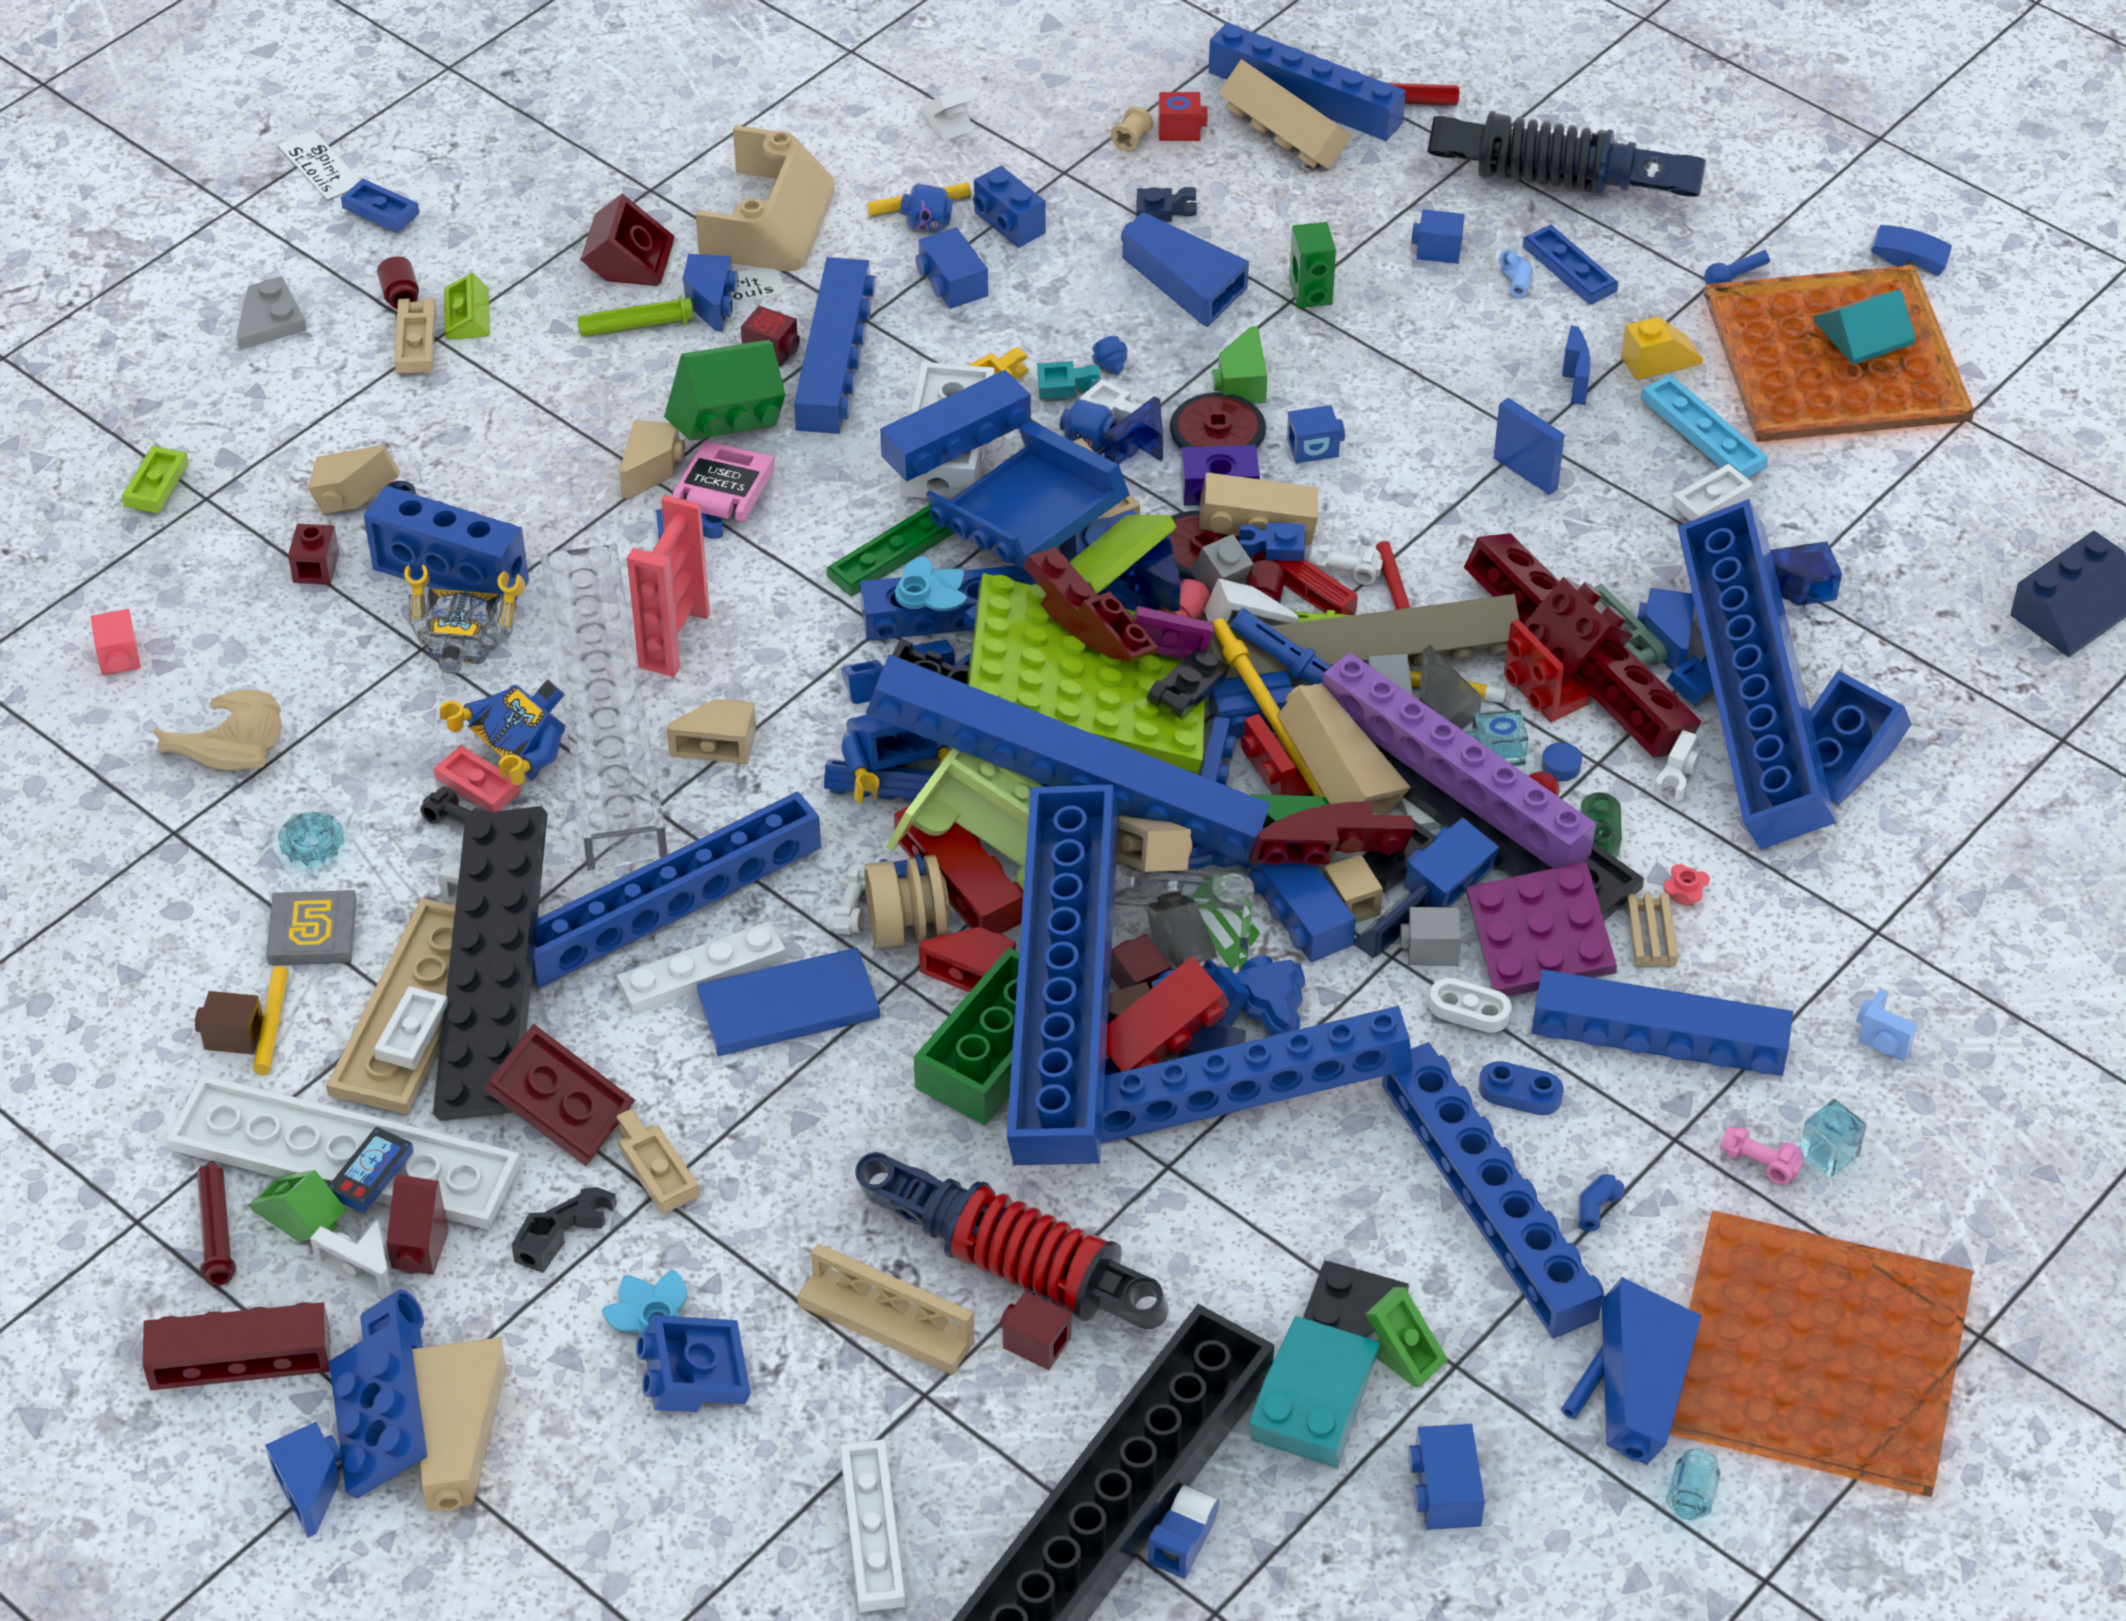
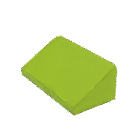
[444,272,490,339]

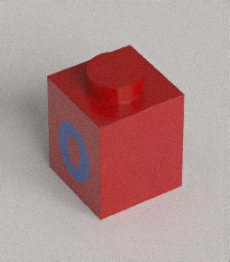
[1158,92,1208,141]

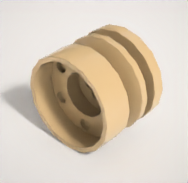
[864,855,950,950]

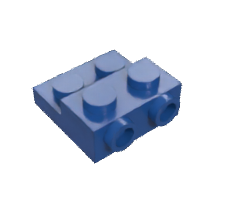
[636,1315,751,1412]

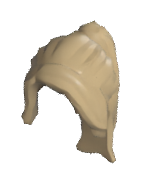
[154,690,281,771]

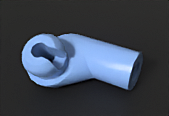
[1498,250,1532,298]

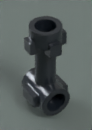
[420,787,488,825]

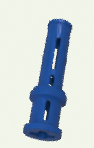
[1230,607,1332,685]

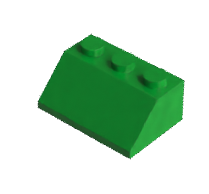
[664,340,786,441]

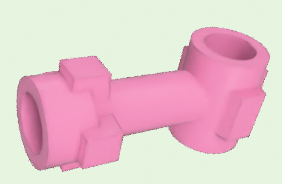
[1720,1126,1804,1185]

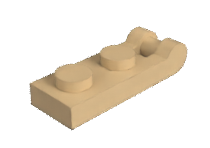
[394,297,437,373]

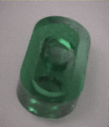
[1580,792,1622,858]

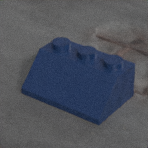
[2010,530,2126,657]

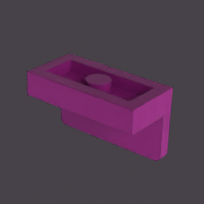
[1131,606,1213,659]

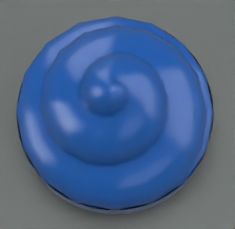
[1092,336,1128,375]

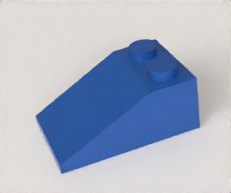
[1810,670,1912,805]

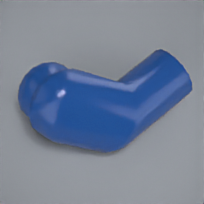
[1578,1174,1625,1232]

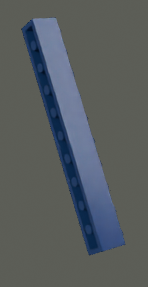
[866,654,1270,862]

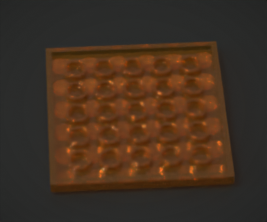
[1704,265,1974,442]
[1669,1210,1973,1497]

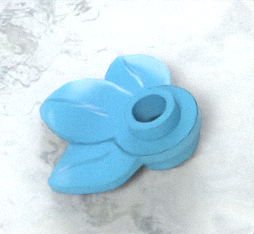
[895,556,967,611]
[602,1270,687,1334]

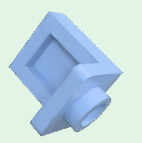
[1856,988,1917,1061]

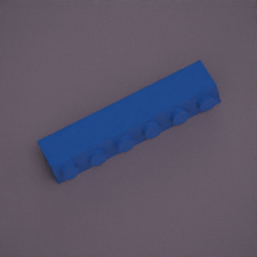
[1208,22,1406,141]
[794,257,876,434]
[1531,969,1793,1076]

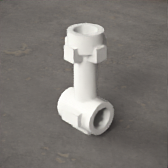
[1309,544,1383,585]
[826,864,866,935]

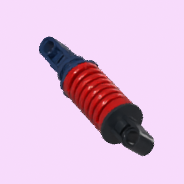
[855,1152,1169,1329]

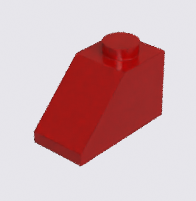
[919,927,1016,992]

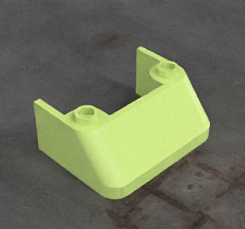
[886,748,1044,936]

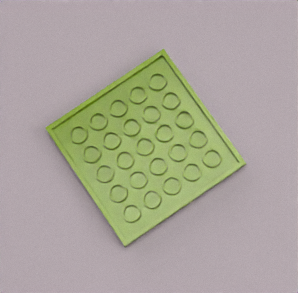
[967,573,1205,773]

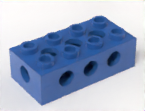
[364,485,529,610]

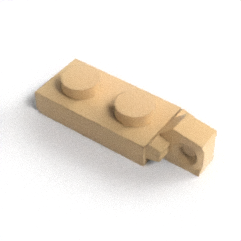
[616,1109,700,1215]

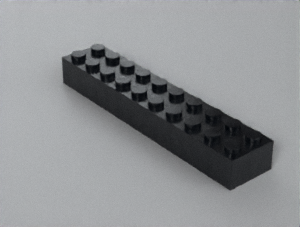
[952,1304,1275,1621]

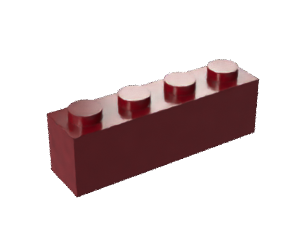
[143,1302,330,1391]

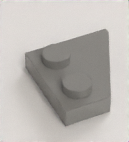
[236,276,307,350]

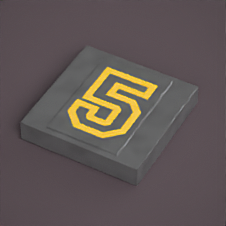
[266,890,357,965]

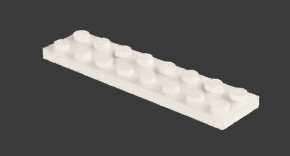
[166,1074,521,1230]

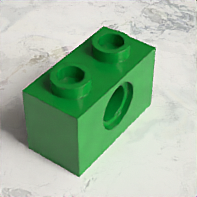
[1289,222,1336,308]

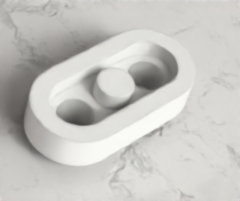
[1429,978,1512,1033]

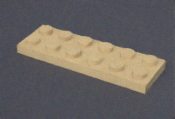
[326,898,455,1115]

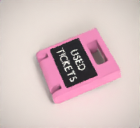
[672,440,775,522]

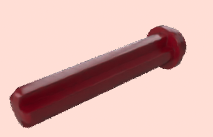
[197,1163,236,1286]

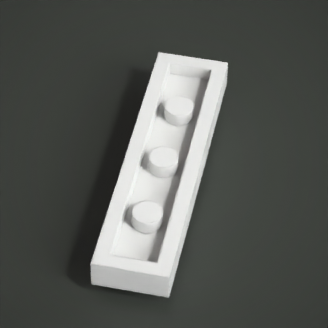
[616,921,787,1015]
[840,1439,906,1612]

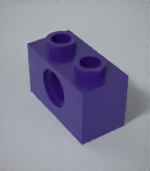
[1181,445,1260,506]

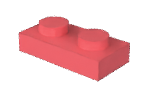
[434,745,521,812]

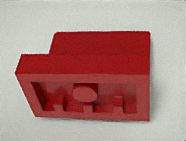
[1504,619,1590,723]

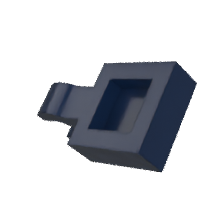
[1136,187,1197,222]

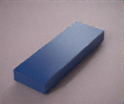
[1522,224,1619,305]

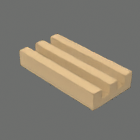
[1626,893,1678,966]

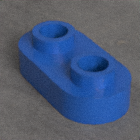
[1478,1061,1564,1115]

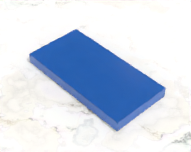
[697,947,880,1056]

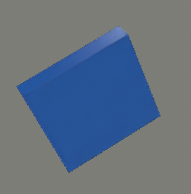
[1493,398,1565,495]

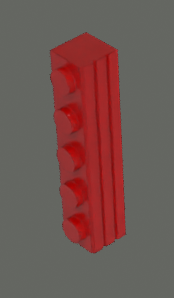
[1252,552,1358,615]

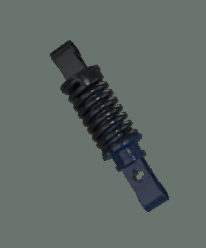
[1427,110,1706,197]

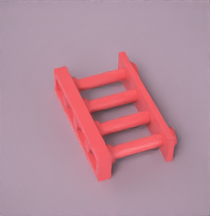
[627,495,710,677]

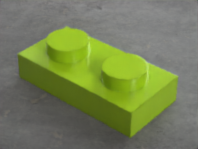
[122,446,189,514]

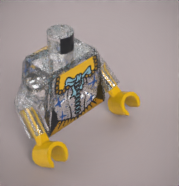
[404,565,525,674]

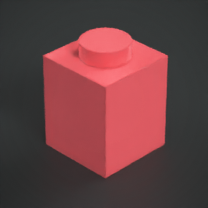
[90,609,141,675]

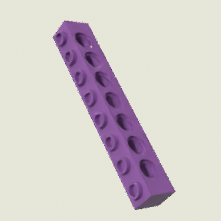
[1323,652,1596,869]

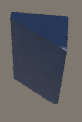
[1354,883,1429,959]

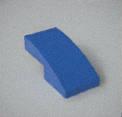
[1870,225,1952,276]
[1562,325,1590,405]

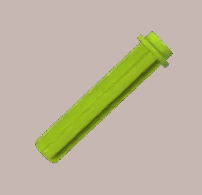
[577,295,694,336]

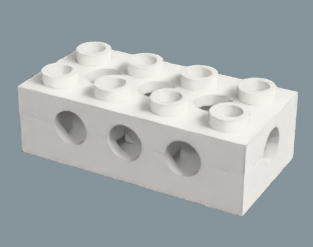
[900,362,995,500]

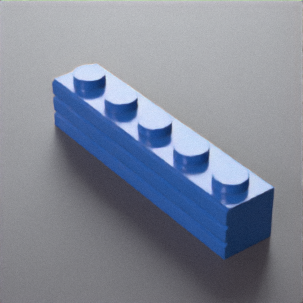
[824,759,935,802]

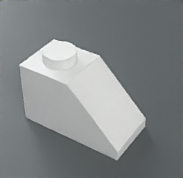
[1204,578,1299,632]

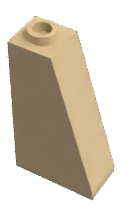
[1277,683,1411,815]
[412,1337,506,1511]

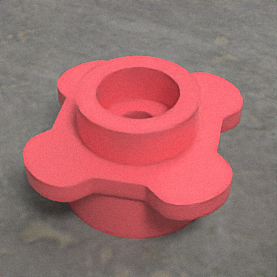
[1663,864,1710,905]

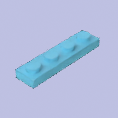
[1641,374,1768,478]

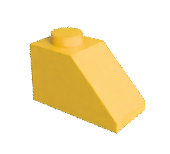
[1621,316,1703,380]

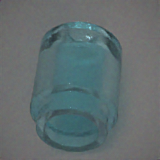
[1666,1449,1721,1520]

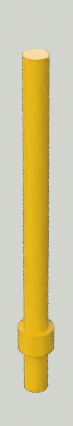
[1212,618,1326,797]

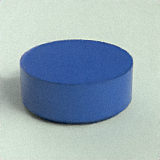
[1541,742,1582,781]

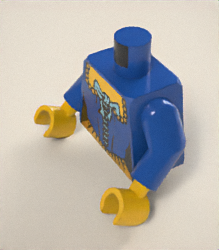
[440,679,566,785]

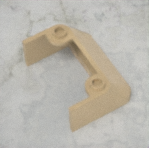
[696,125,834,271]

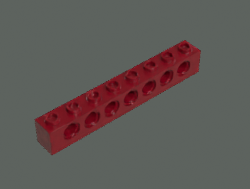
[1464,533,1702,758]

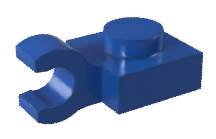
[1203,959,1250,1026]

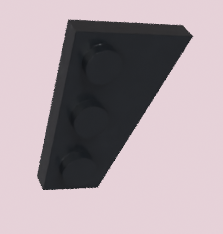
[1303,1260,1409,1338]

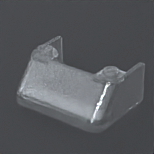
[1114,862,1256,972]

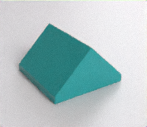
[1814,289,1916,365]

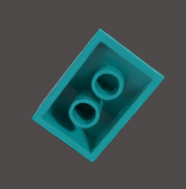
[1249,1316,1381,1468]

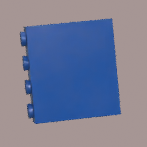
[926,420,1130,570]

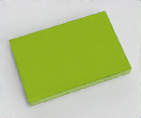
[1070,515,1177,594]

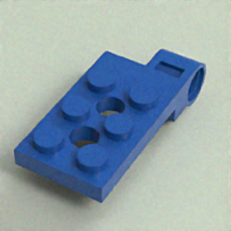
[329,1289,427,1499]

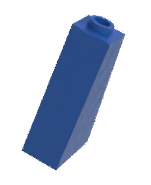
[1121,212,1249,327]
[1602,1277,1702,1465]

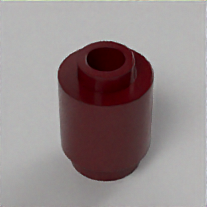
[377,256,419,309]
[1245,560,1285,604]

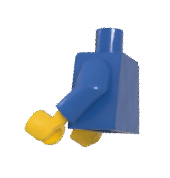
[841,715,950,803]

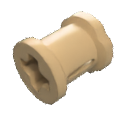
[1111,106,1154,152]

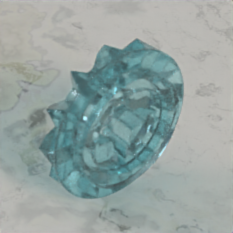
[278,812,344,867]

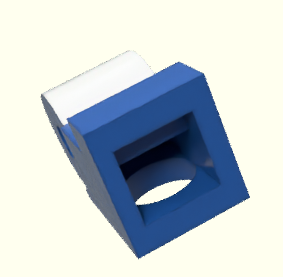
[1148,1485,1220,1579]

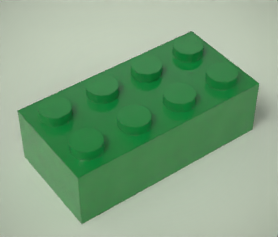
[914,947,1019,1125]

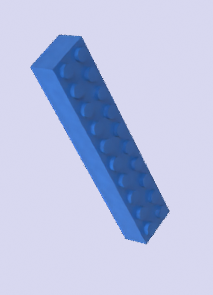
[1677,499,1837,850]
[1007,784,1119,1166]

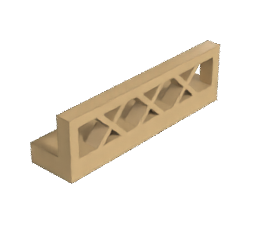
[797,1244,974,1375]

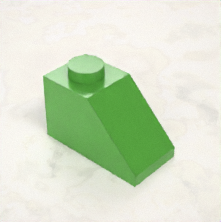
[1212,326,1267,404]
[248,1170,347,1241]

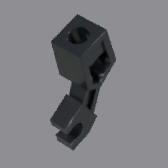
[511,1187,617,1273]

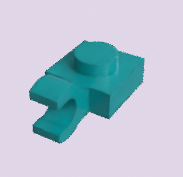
[1037,361,1100,399]

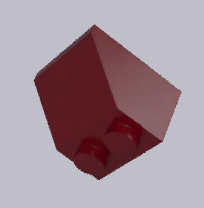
[580,193,675,286]

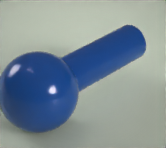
[1704,250,1770,289]

